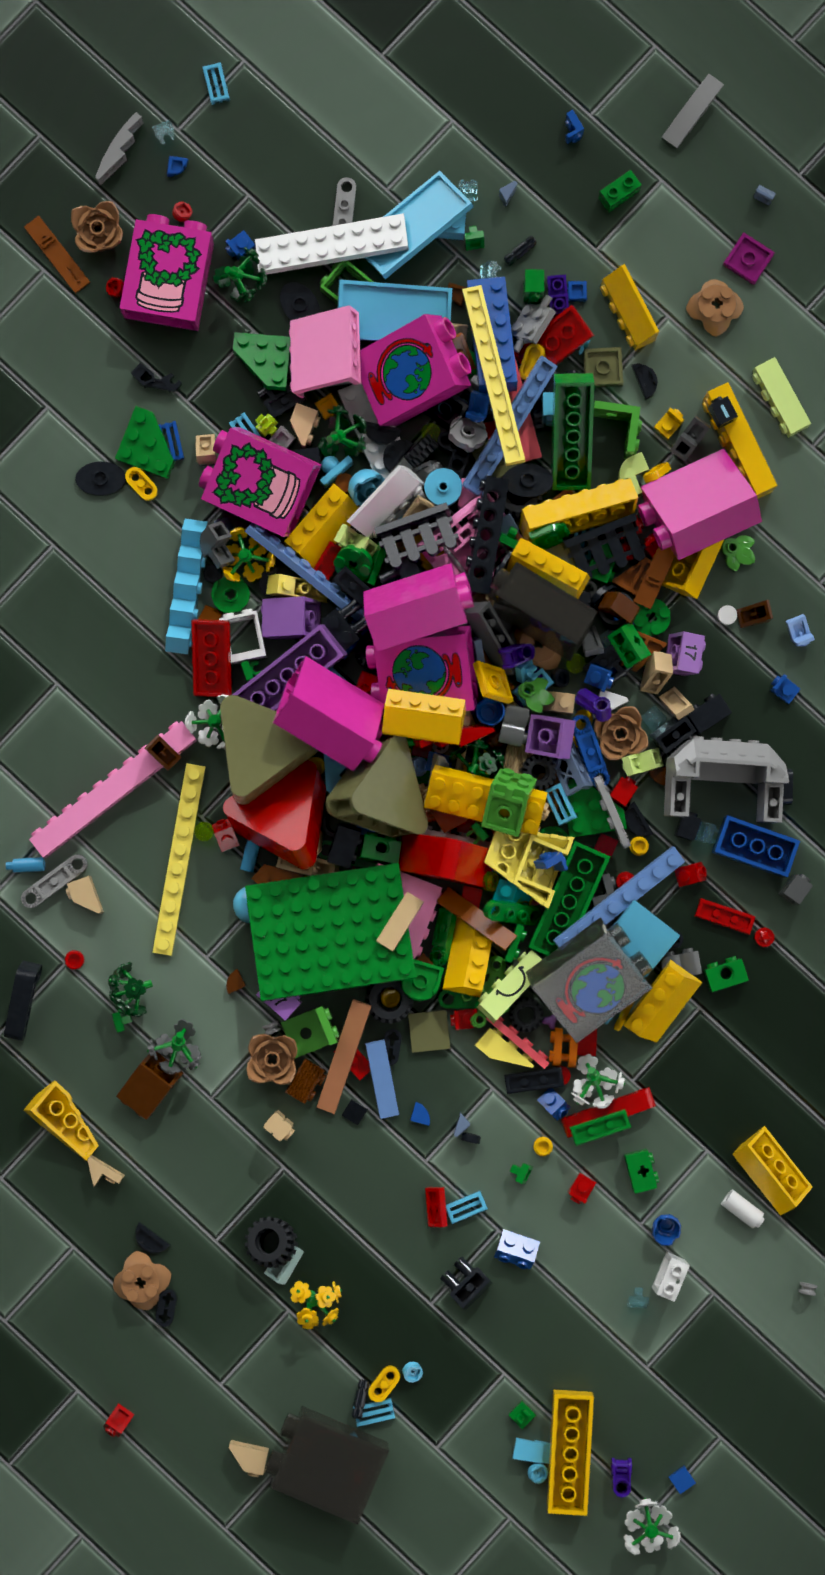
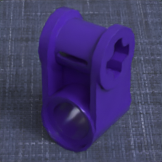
[498,643,535,669]
[611,1458,632,1498]

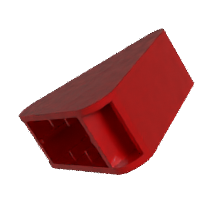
[223,760,326,869]
[398,834,498,890]

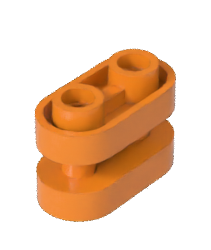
[549,1027,578,1068]

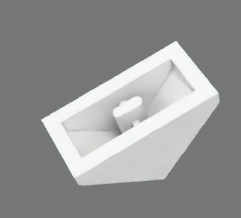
[592,690,629,720]

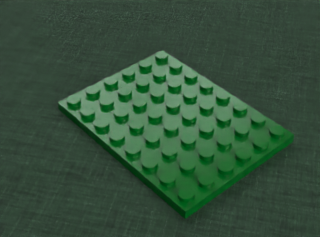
[245,863,416,1002]

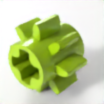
[255,414,278,437]

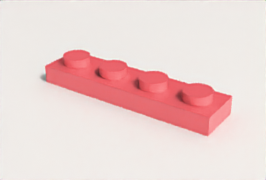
[486,1016,549,1069]

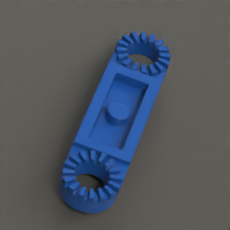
[572,715,610,788]

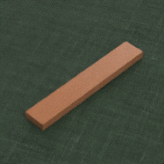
[317,999,372,1114]

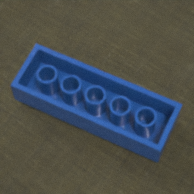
[467,277,518,394]

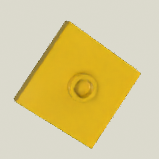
[473,661,514,704]

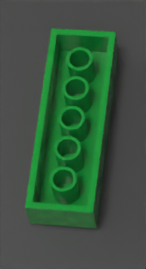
[551,373,595,490]
[527,841,610,963]

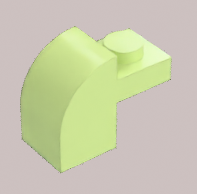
[618,452,649,497]
[334,524,378,557]
[622,748,664,777]

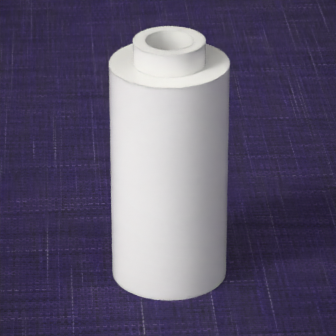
[721,1189,765,1229]

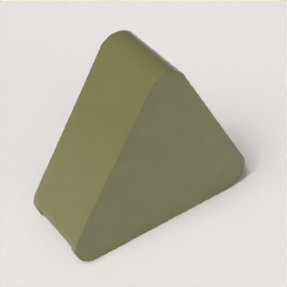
[220,695,318,805]
[326,735,428,838]

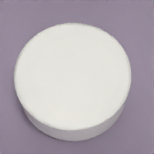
[717,605,737,625]

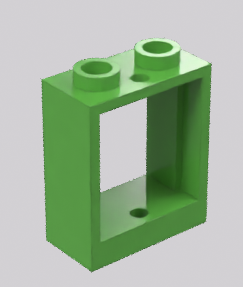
[320,260,374,305]

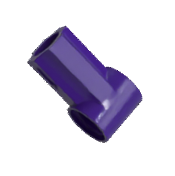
[575,688,612,722]

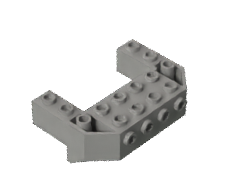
[664,736,789,823]

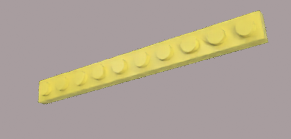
[463,285,525,466]
[152,763,206,956]

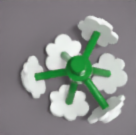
[185,694,229,750]
[571,1054,625,1108]
[624,1498,680,1555]

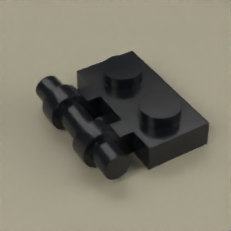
[257,373,306,419]
[583,644,633,689]

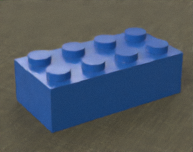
[712,815,800,878]

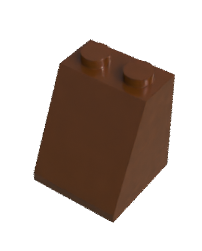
[116,1052,184,1120]

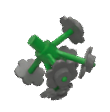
[147,1019,202,1074]

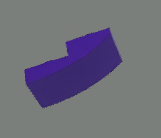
[547,274,569,314]

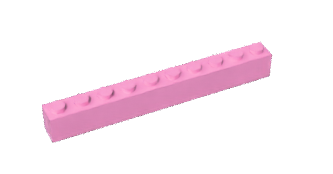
[29,721,197,858]

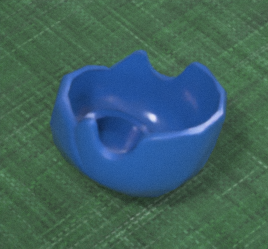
[475,698,505,726]
[652,1214,681,1246]

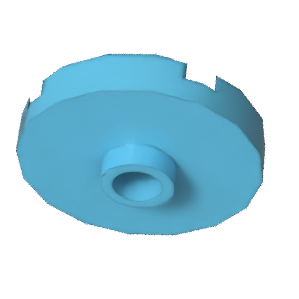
[424,468,462,506]

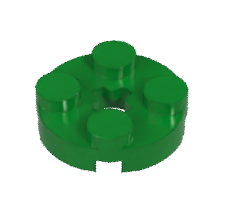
[334,545,373,581]
[211,577,250,614]
[633,599,671,637]

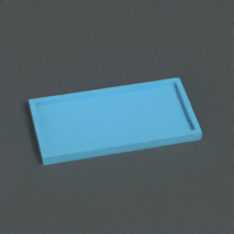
[365,171,473,279]
[337,280,452,341]
[561,900,680,1024]

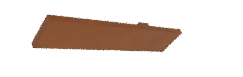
[24,216,90,294]
[633,546,675,610]
[436,887,517,951]

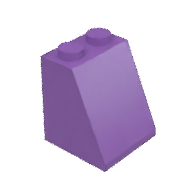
[261,596,321,639]

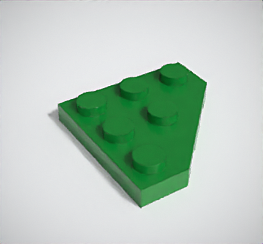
[233,332,291,391]
[115,406,175,479]
[563,779,627,837]

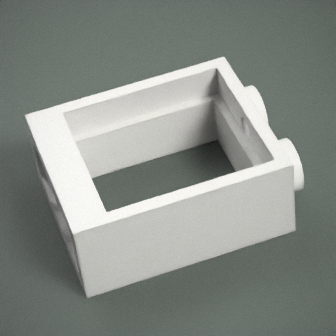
[219,609,267,665]
[652,1251,690,1302]

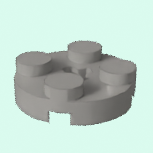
[448,416,487,452]

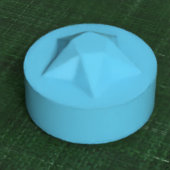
[402,1362,423,1382]
[528,1462,548,1484]

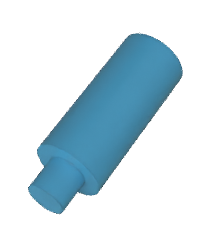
[240,840,260,872]
[6,857,45,873]

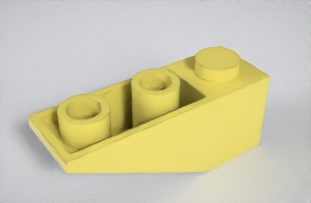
[266,574,327,603]
[475,1027,534,1068]

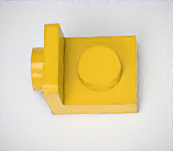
[654,407,684,440]

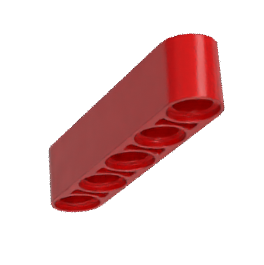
[561,1087,656,1138]

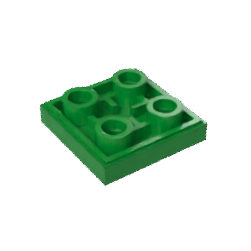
[503,924,527,963]

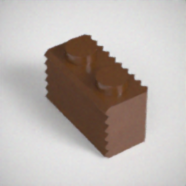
[285,1058,326,1104]

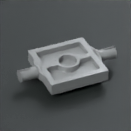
[511,295,556,353]

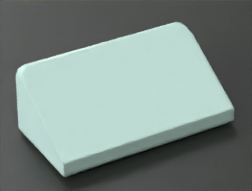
[264,1246,304,1285]

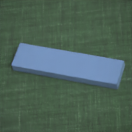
[365,1039,399,1119]

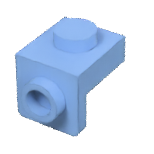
[785,614,815,647]

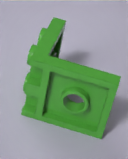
[593,401,642,459]
[481,768,537,837]
[281,1005,340,1058]

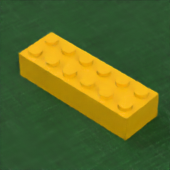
[702,382,778,499]
[519,478,639,544]
[424,765,548,835]
[547,1389,594,1516]

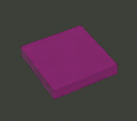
[722,232,775,285]

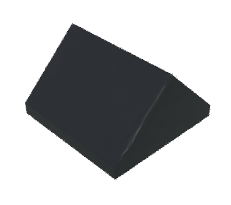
[423,394,469,431]

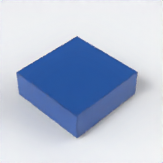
[567,281,587,302]
[668,1466,696,1494]

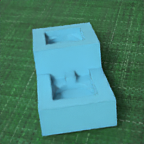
[512,1438,550,1464]

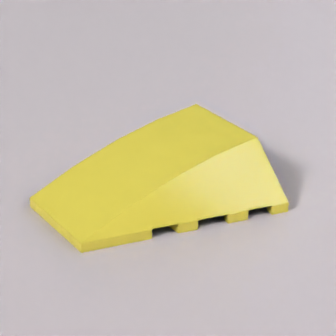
[484,831,574,909]

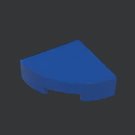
[167,156,189,177]
[411,1102,430,1126]

